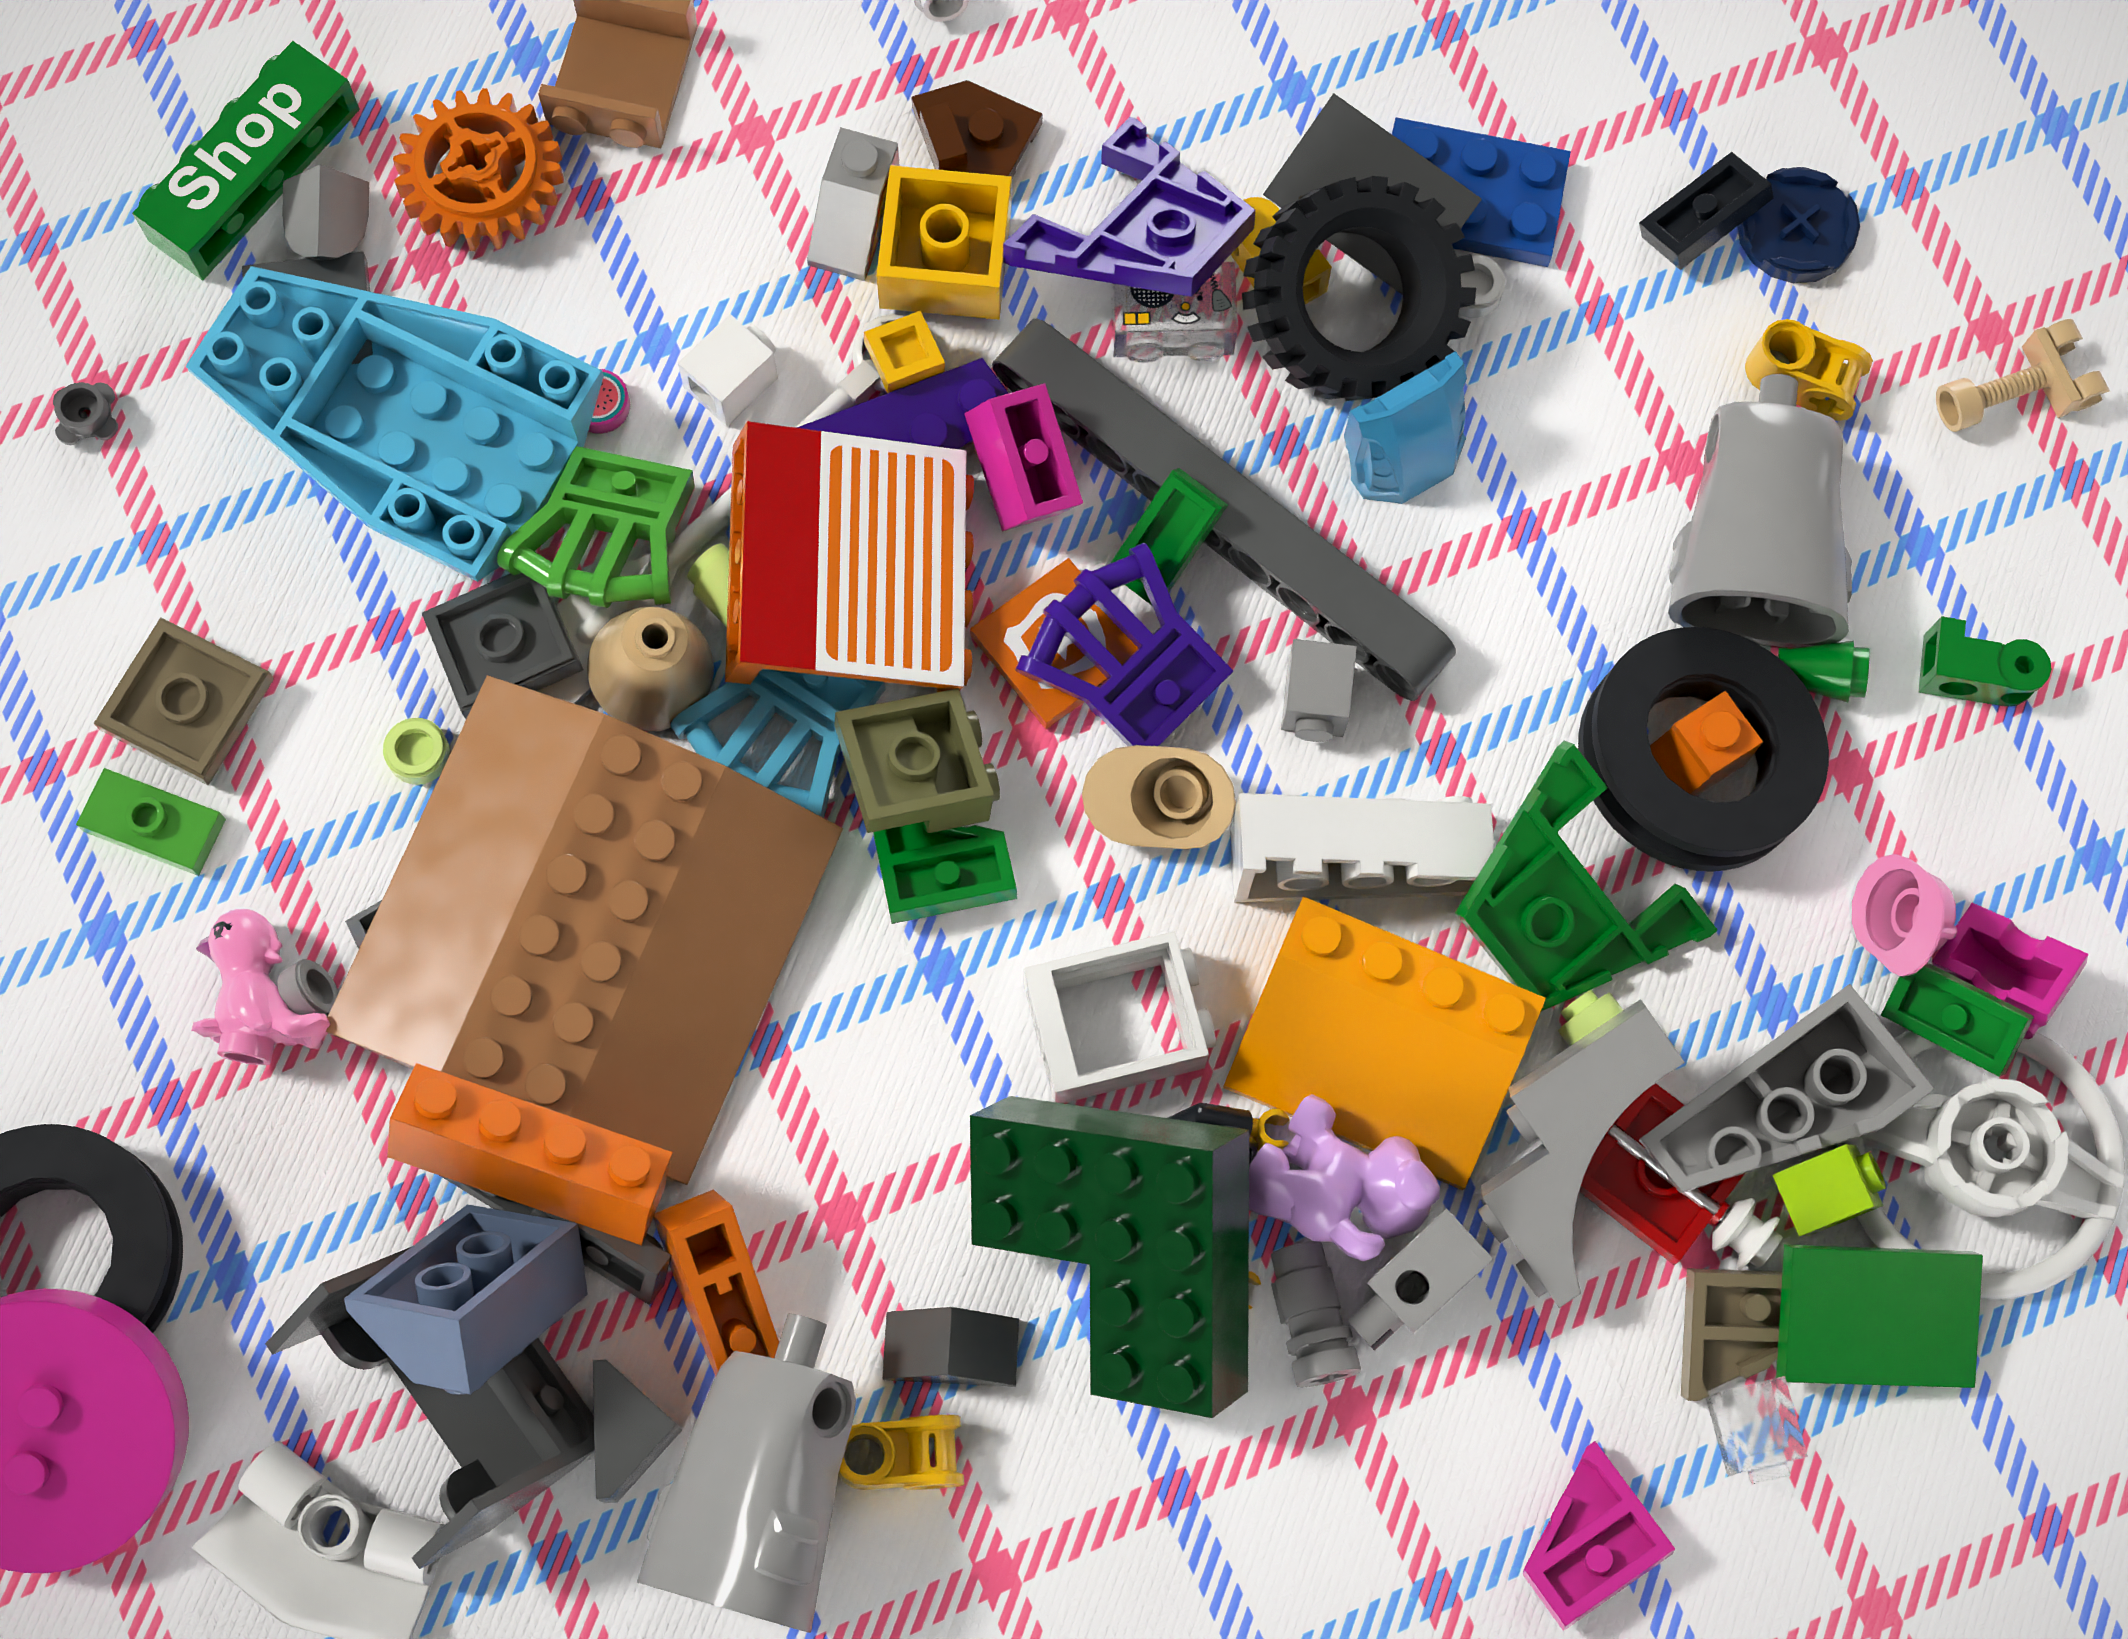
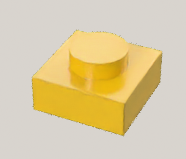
[864,310,945,393]

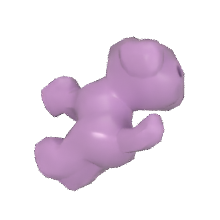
[1249,1094,1440,1262]

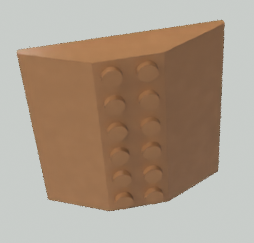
[326,675,843,1185]

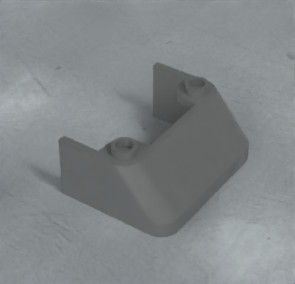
[265,1247,595,1569]

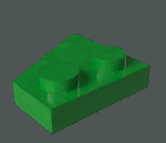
[873,822,1017,924]

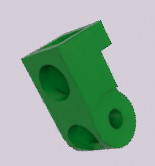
[1918,616,2052,706]

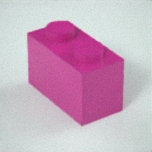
[964,383,1083,532]

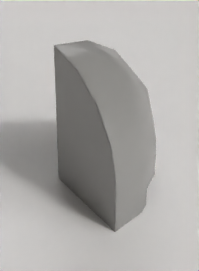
[282,164,369,260]

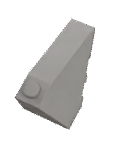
[1639,984,1935,1194]

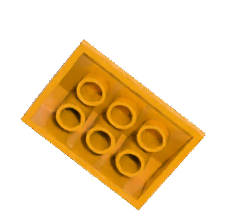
[1223,896,1546,1190]

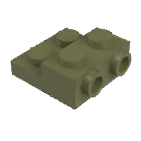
[834,688,1000,833]

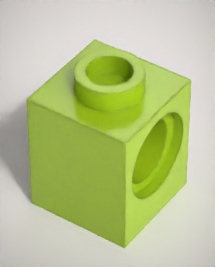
[1772,1144,1886,1237]

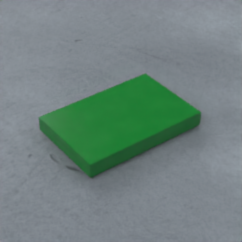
[1776,1244,1983,1388]

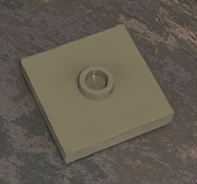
[93,617,274,786]

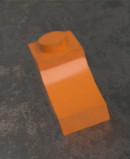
[1650,691,1763,796]

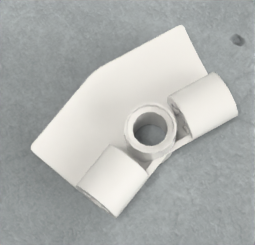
[193,1441,445,1639]

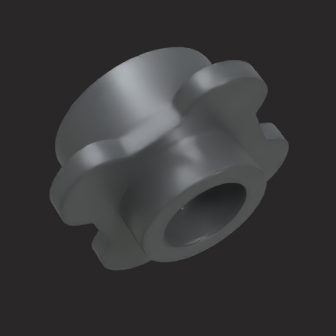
[53,382,118,445]

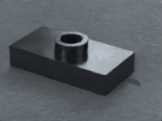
[1639,151,1774,270]

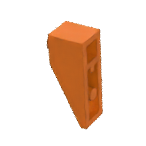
[653,1189,779,1377]

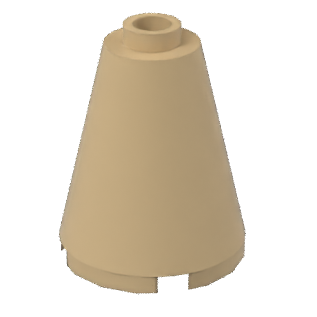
[587,607,714,732]

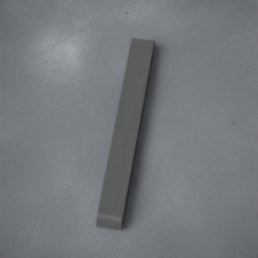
[992,318,1456,701]

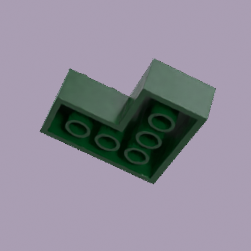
[970,1096,1249,1418]

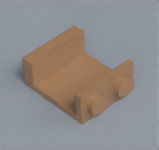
[538,0,698,149]

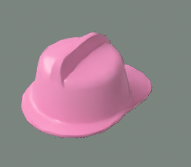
[1852,854,1958,977]

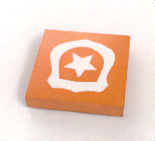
[970,558,1138,730]

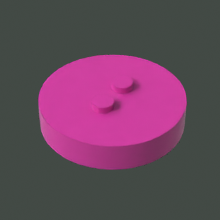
[0,1289,189,1574]

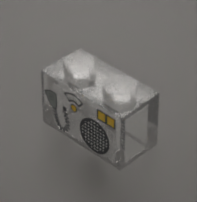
[1111,262,1238,363]

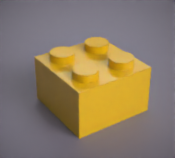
[876,165,1012,320]

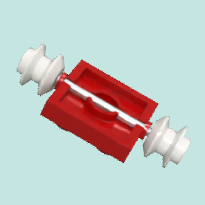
[1579,1083,1783,1270]

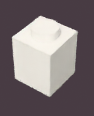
[677,314,778,427]

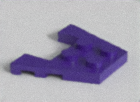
[1003,117,1255,297]

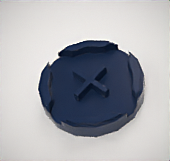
[1737,167,1860,283]

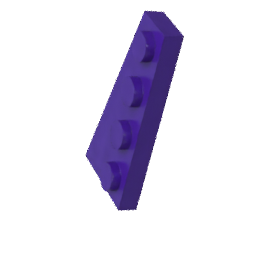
[797,358,1009,450]

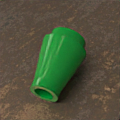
[1777,640,1870,703]

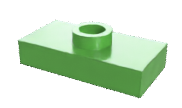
[76,768,226,876]

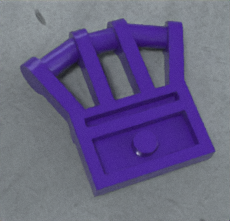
[1015,543,1234,746]

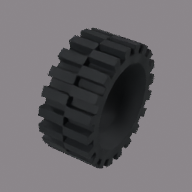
[1242,176,1476,401]

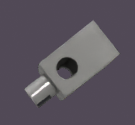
[1347,1208,1493,1351]

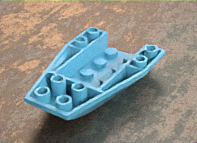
[186,266,604,582]

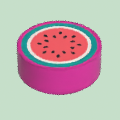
[588,369,630,434]

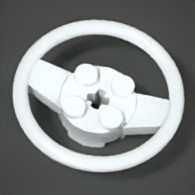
[1838,1030,2125,1300]

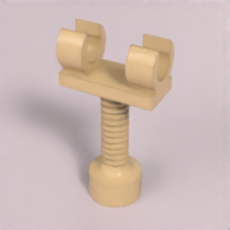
[1936,319,2110,432]

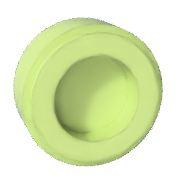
[383,718,450,785]

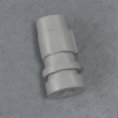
[1271,1241,1361,1388]

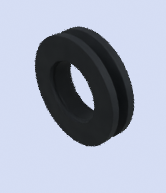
[1578,627,1829,872]
[0,1124,183,1333]

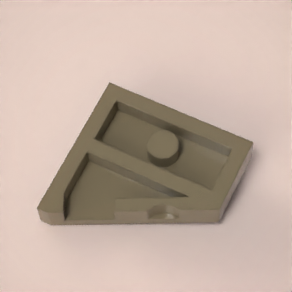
[1680,1268,1782,1401]

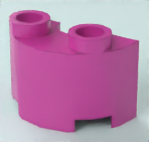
[1932,902,2089,1039]

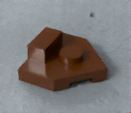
[911,80,1043,179]

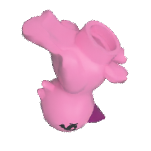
[191,909,331,1065]

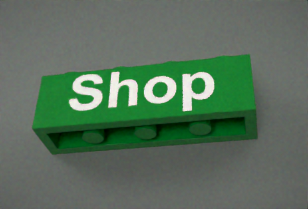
[132,40,360,281]

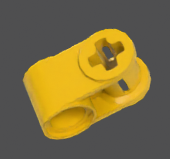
[1745,319,1873,421]
[838,1415,964,1490]

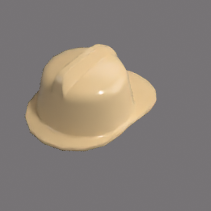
[1082,745,1236,849]

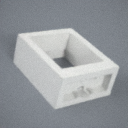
[1023,931,1216,1103]

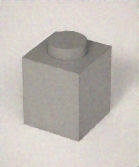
[1281,639,1357,742]

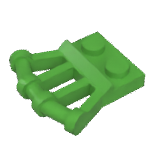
[497,446,695,608]

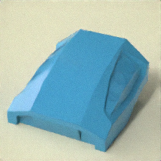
[1344,351,1467,504]

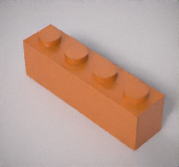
[387,1063,673,1246]

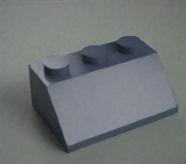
[344,1204,588,1395]

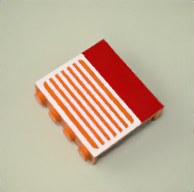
[725,421,974,692]

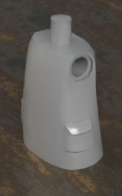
[1668,374,1852,648]
[637,1313,856,1633]

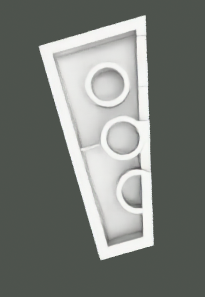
[1230,793,1495,903]

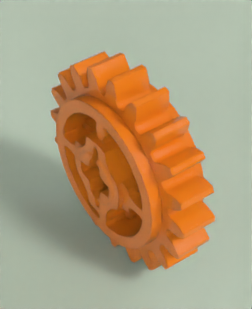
[393,88,564,251]

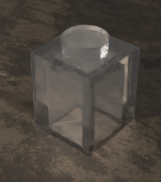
[1706,1376,1808,1485]

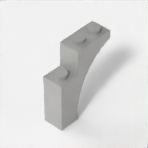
[1478,999,1685,1308]

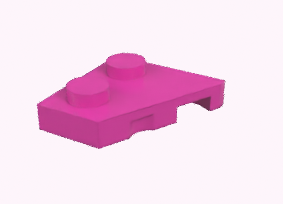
[1522,1441,1675,1631]

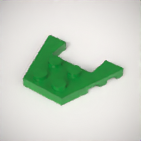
[1455,740,1718,1012]

